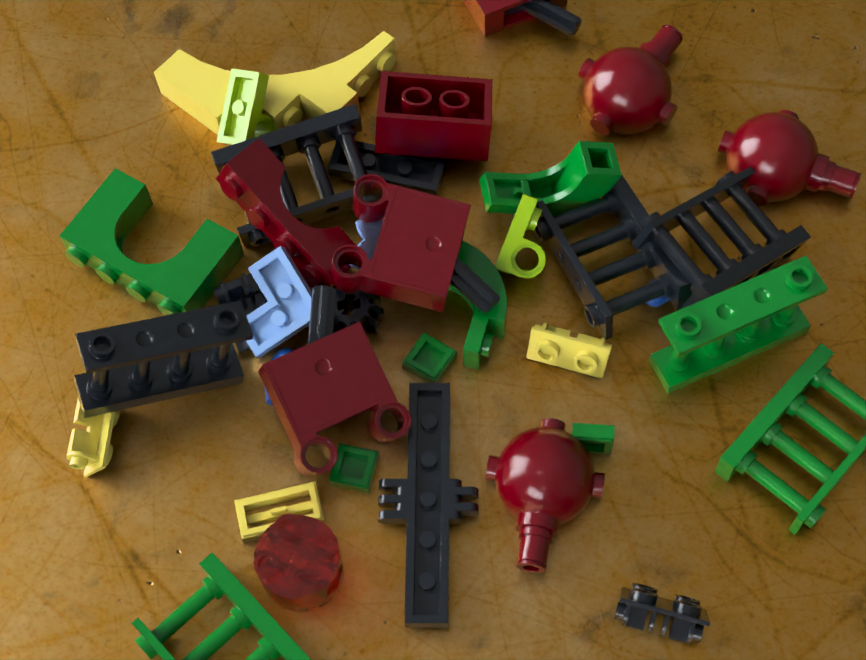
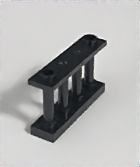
[211,104,379,246]
[631,166,811,308]
[534,175,693,340]
[74,300,253,418]

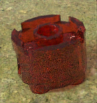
[253,513,345,613]

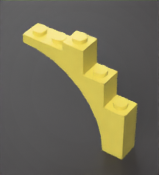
[154,31,396,135]

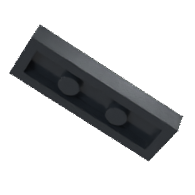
[327,141,446,196]

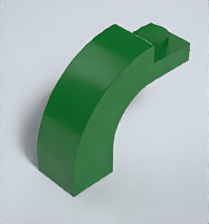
[479,141,622,217]
[449,241,507,370]

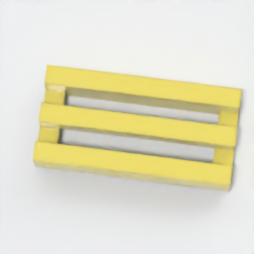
[234,481,325,544]

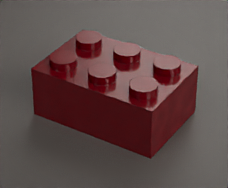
[375,71,493,161]

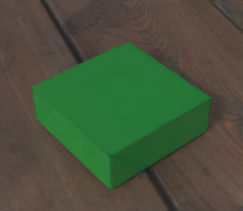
[402,332,457,383]
[571,423,615,455]
[329,443,380,494]

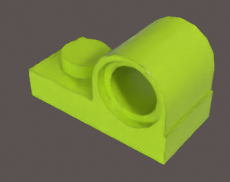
[216,68,276,145]
[495,194,546,278]

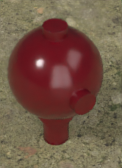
[578,25,683,135]
[718,110,862,207]
[485,418,605,573]

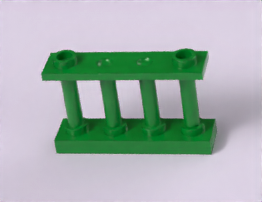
[649,256,828,394]
[715,343,866,535]
[132,552,311,660]

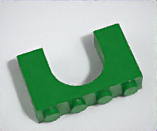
[59,168,244,316]

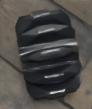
[332,285,384,340]

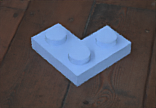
[247,246,312,357]

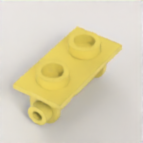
[526,322,613,379]
[66,399,120,477]

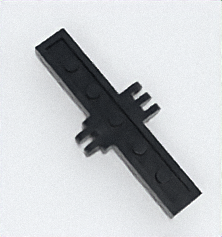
[378,383,479,628]

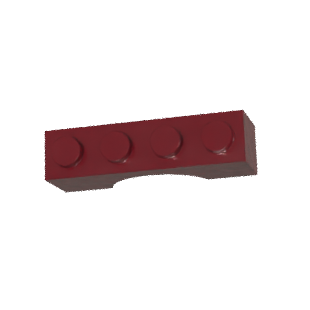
[215,138,356,288]

